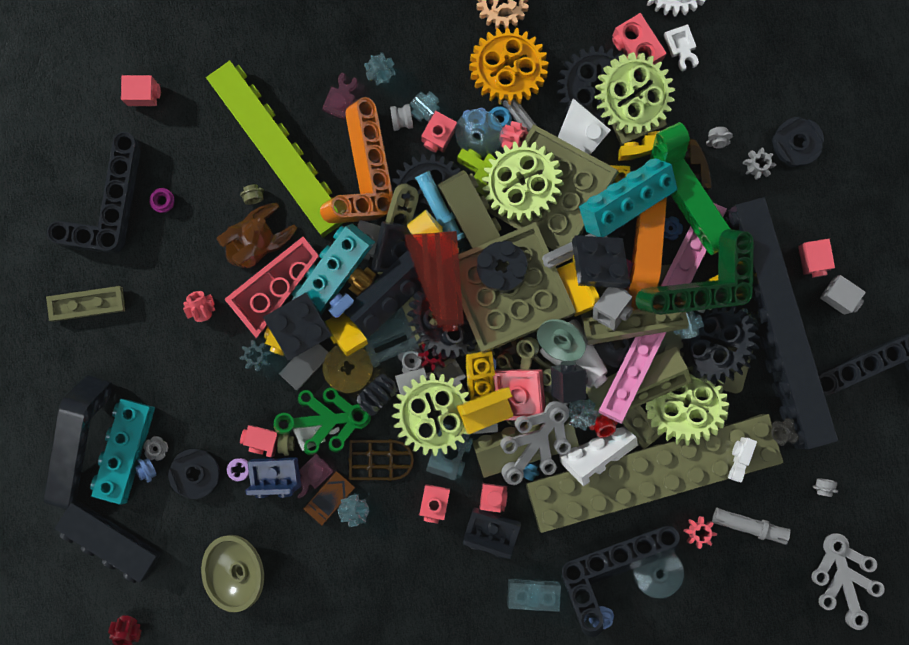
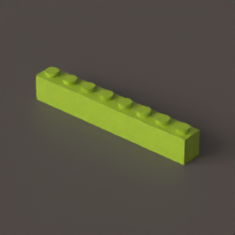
[206,61,345,238]

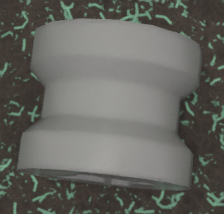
[390,104,413,131]

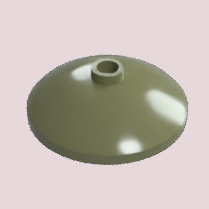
[201,535,264,612]

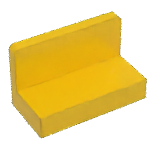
[557,255,600,317]
[457,387,513,434]

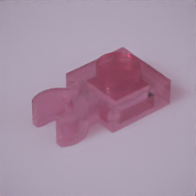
[322,73,357,120]
[298,454,334,498]

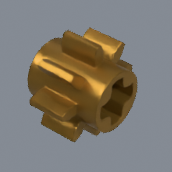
[348,267,377,297]

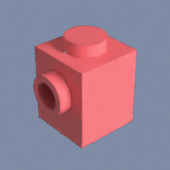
[121,75,161,106]
[421,111,457,153]
[798,239,835,278]
[420,484,450,523]

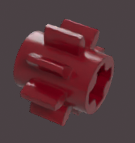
[417,344,448,372]
[108,616,142,645]

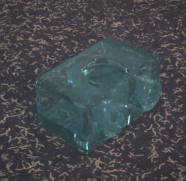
[426,423,473,480]
[507,579,561,612]

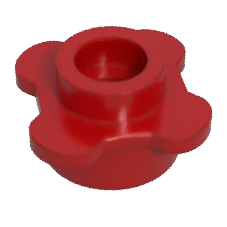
[589,415,618,438]

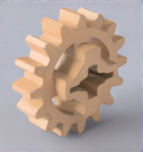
[477,0,529,30]

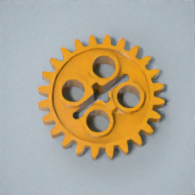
[469,27,548,105]

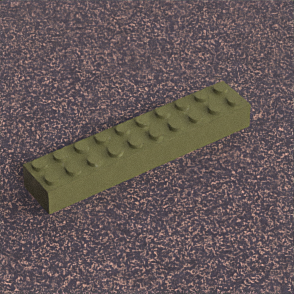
[525,414,783,533]

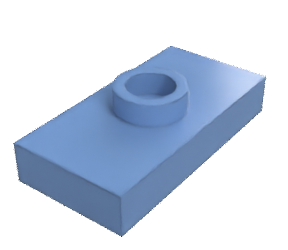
[327,292,354,318]

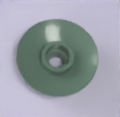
[537,319,586,361]

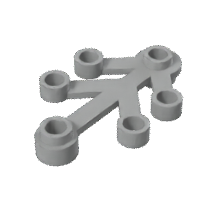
[500,401,571,485]
[812,533,884,630]

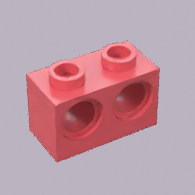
[612,13,667,75]

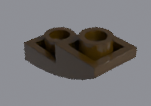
[684,140,711,192]

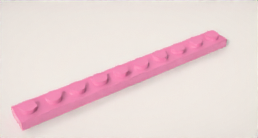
[598,203,727,424]

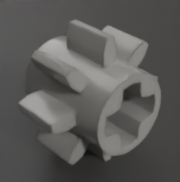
[743,148,776,180]

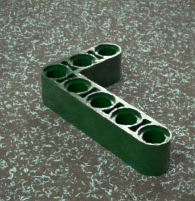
[635,229,754,315]

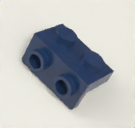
[245,457,301,498]

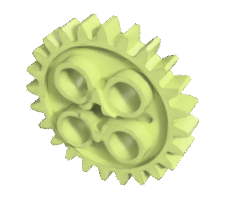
[595,52,675,134]
[482,140,564,222]
[392,373,470,456]
[646,374,729,446]

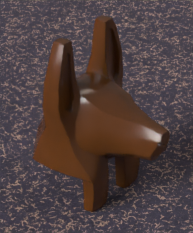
[217,203,297,268]

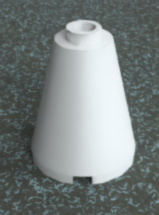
[540,319,608,389]

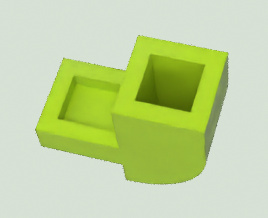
[457,148,496,198]

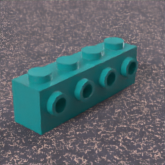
[579,158,678,237]
[291,224,376,315]
[91,399,155,505]

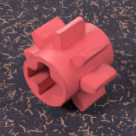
[499,121,528,150]
[183,291,215,322]
[684,516,717,549]

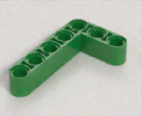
[650,122,731,255]

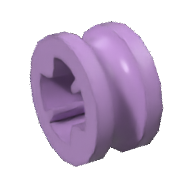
[227,458,249,481]

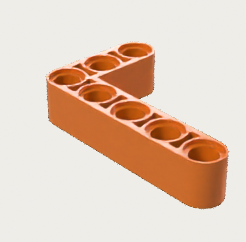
[320,97,393,223]
[625,197,667,310]

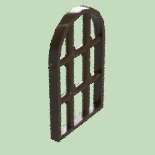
[348,439,414,481]

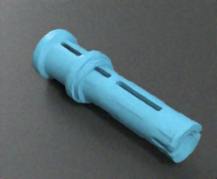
[415,171,465,243]

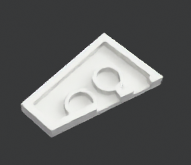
[558,99,611,155]
[559,427,638,486]

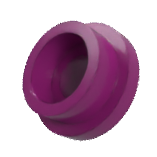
[150,188,175,213]

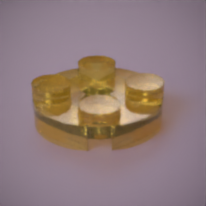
[322,345,373,393]

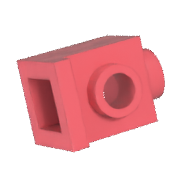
[240,425,279,457]
[479,483,507,512]

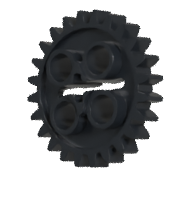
[557,46,637,124]
[392,154,461,220]
[407,278,478,359]
[680,306,760,385]

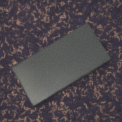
[279,344,331,391]

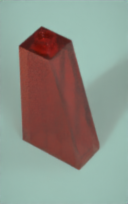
[405,231,464,332]

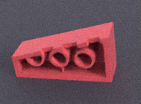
[225,237,319,338]

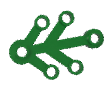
[273,388,371,455]

